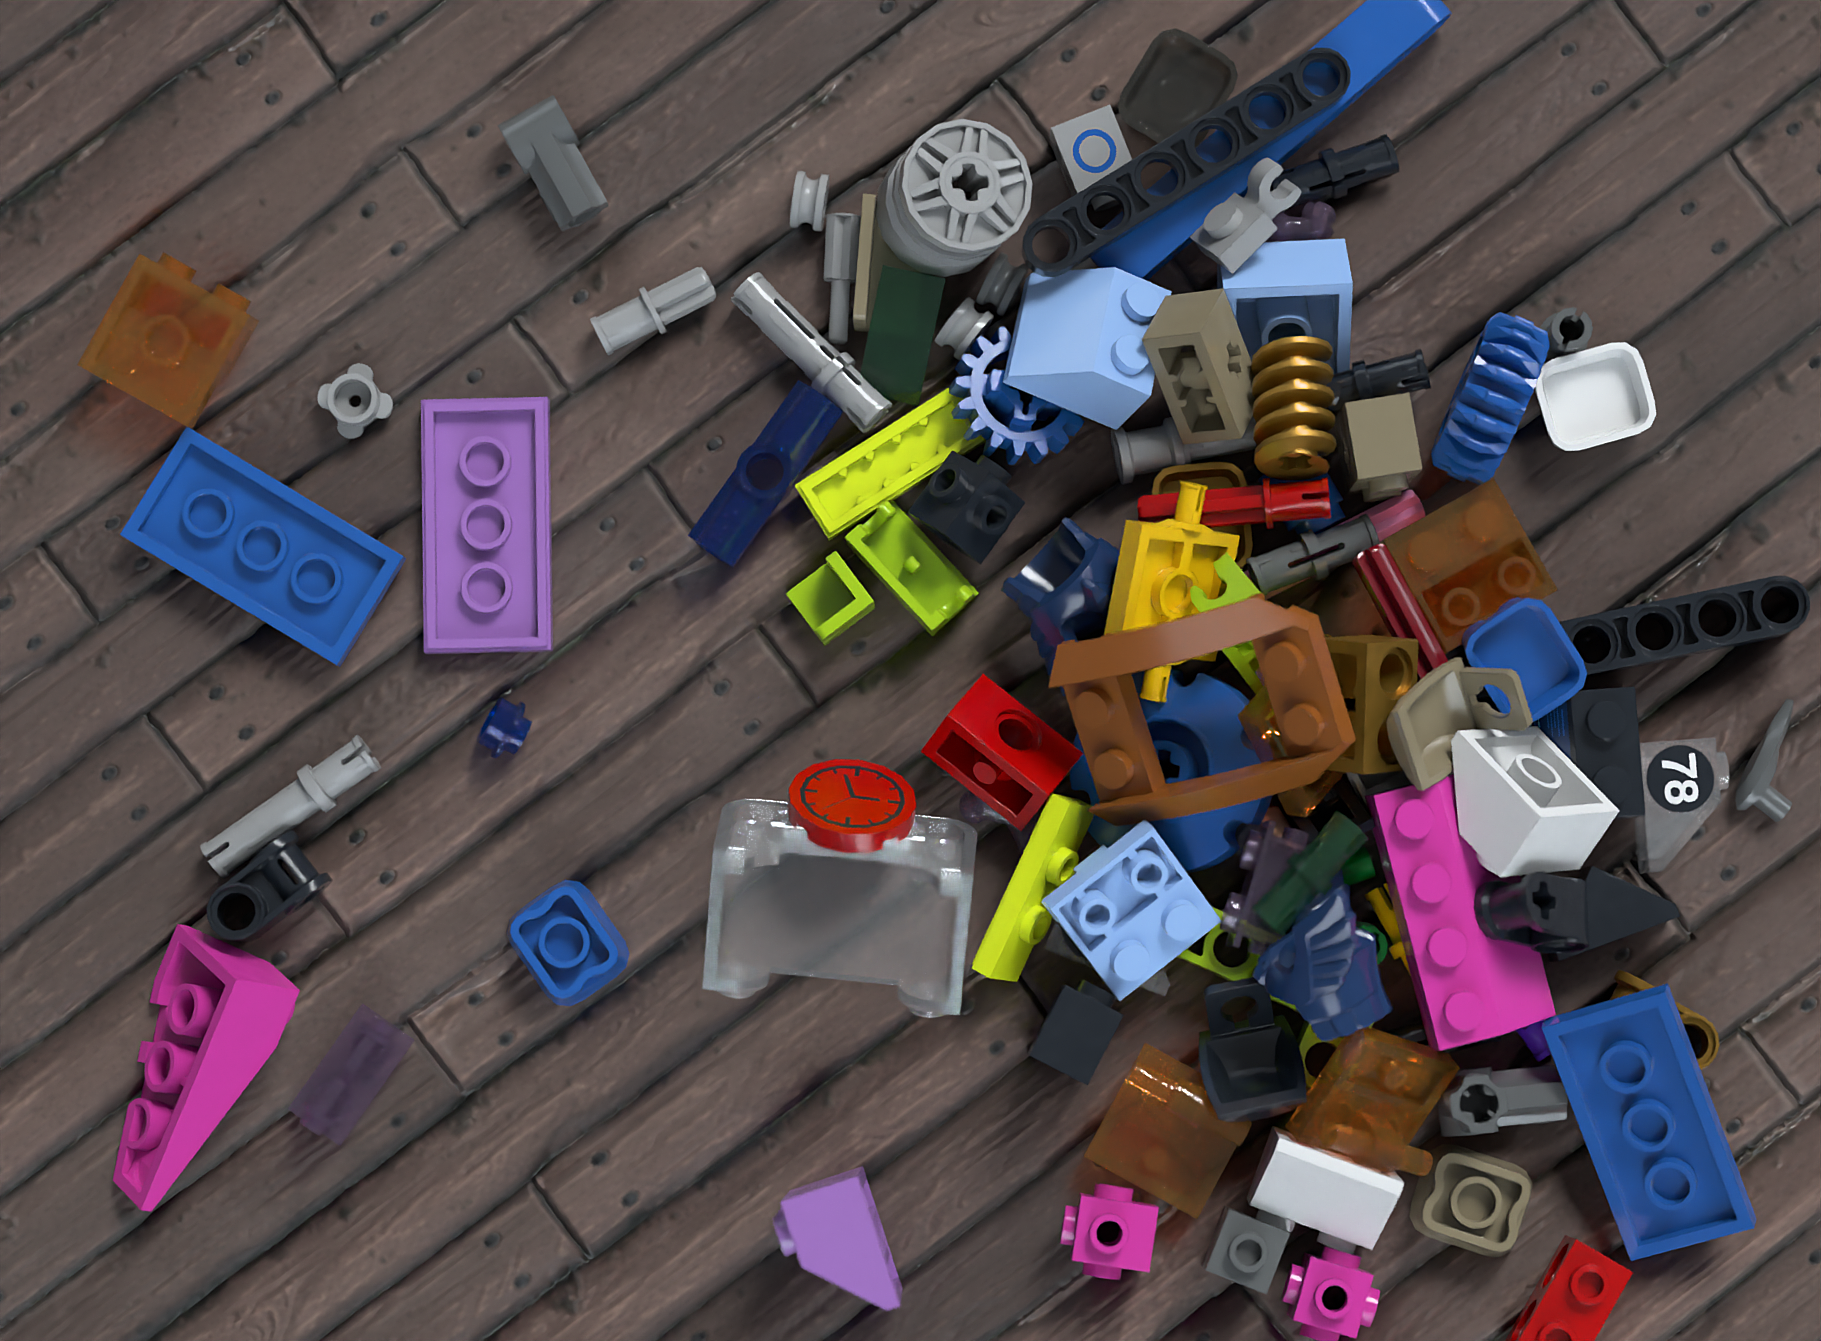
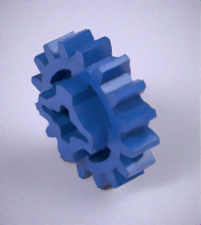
[949,326,1084,465]

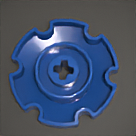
[1070,668,1275,873]

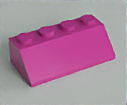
[1364,773,1556,1051]

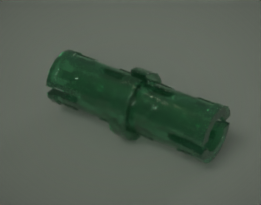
[1250,811,1368,937]

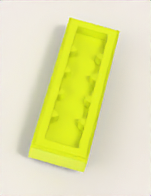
[795,388,987,541]
[971,793,1094,982]

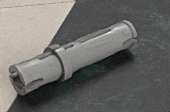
[731,272,892,433]
[200,735,381,879]

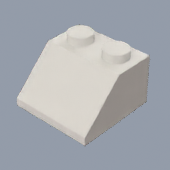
[1451,726,1619,877]
[1247,1126,1404,1254]

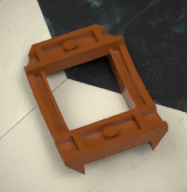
[1048,593,1356,827]

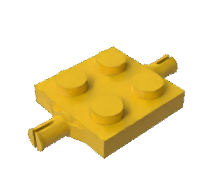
[1104,481,1240,702]

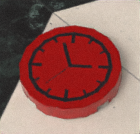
[787,759,916,853]

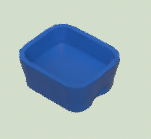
[1462,597,1587,722]
[507,880,630,1006]

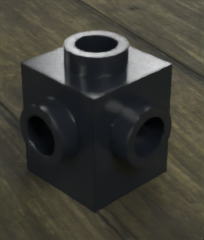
[908,450,1025,564]

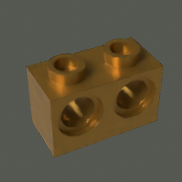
[1325,635,1418,775]

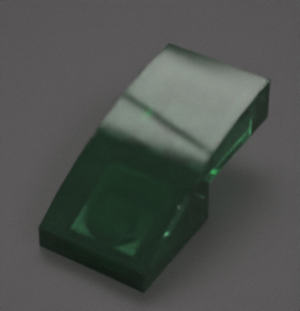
[860,265,946,406]

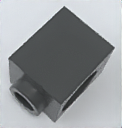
[1201,1206,1290,1295]

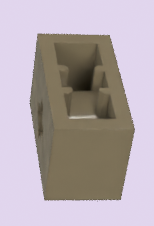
[1142,288,1256,445]
[1334,393,1422,502]

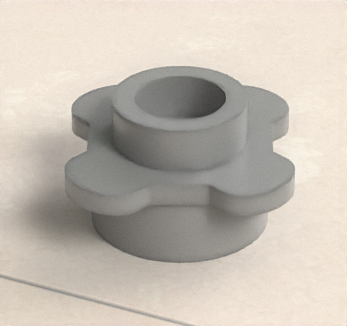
[317,363,393,439]

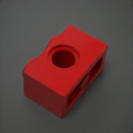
[921,674,1083,831]

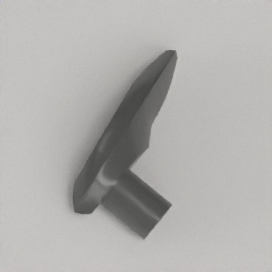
[1735,699,1794,822]

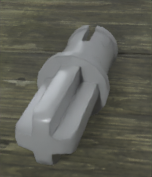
[590,267,716,356]

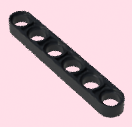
[1022,48,1351,277]

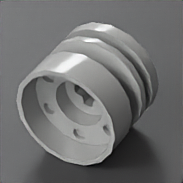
[876,119,1033,277]

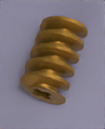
[1251,336,1336,480]

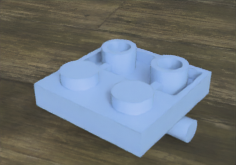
[1041,819,1221,1001]

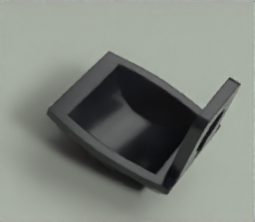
[1199,977,1307,1122]

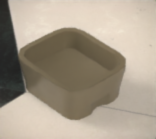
[1409,1144,1533,1257]

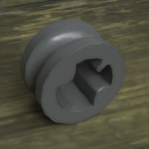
[976,252,1029,317]

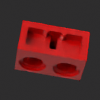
[1505,1235,1633,1341]

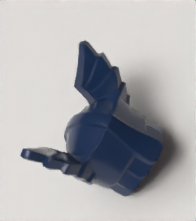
[1001,517,1120,696]
[1252,860,1393,1041]

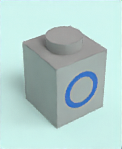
[1049,105,1132,212]

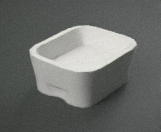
[1535,342,1656,451]

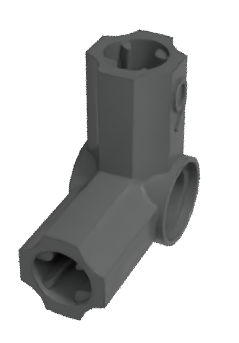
[1434,1065,1568,1137]

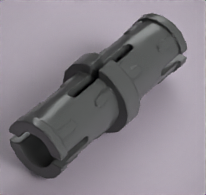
[1246,514,1380,596]

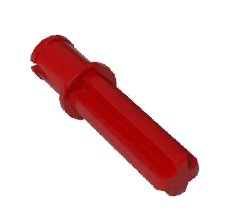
[1137,477,1331,529]

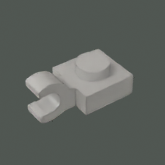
[1190,157,1302,274]

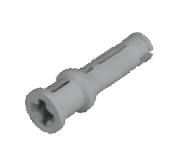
[1111,416,1257,485]

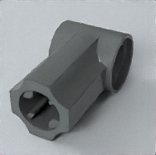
[498,95,609,231]

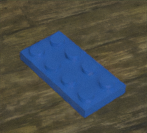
[120,426,406,667]
[1542,984,1757,1261]

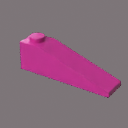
[113,924,300,1212]

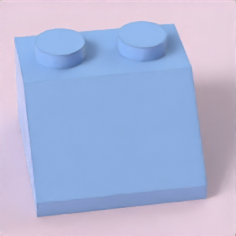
[1217,239,1353,374]
[1003,267,1172,430]

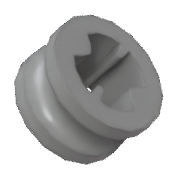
[790,171,829,232]
[935,297,994,360]

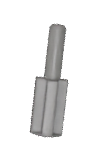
[824,213,861,344]

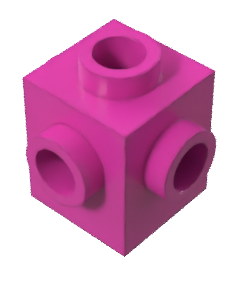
[1060,1183,1159,1280]
[1281,1246,1380,1341]

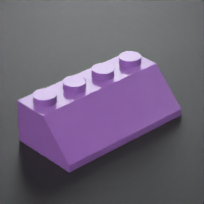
[773,1166,903,1311]

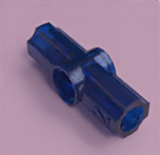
[688,380,844,568]

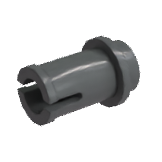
[1540,307,1593,360]

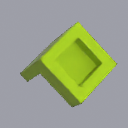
[786,551,875,646]

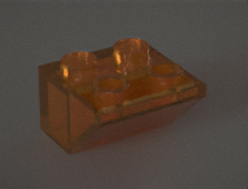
[1380,478,1558,653]

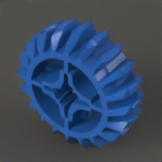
[1431,312,1550,486]

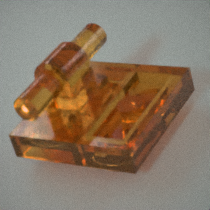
[1286,1027,1460,1176]
[1083,1043,1252,1219]

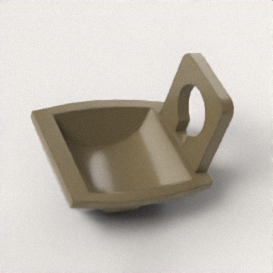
[1387,658,1533,791]

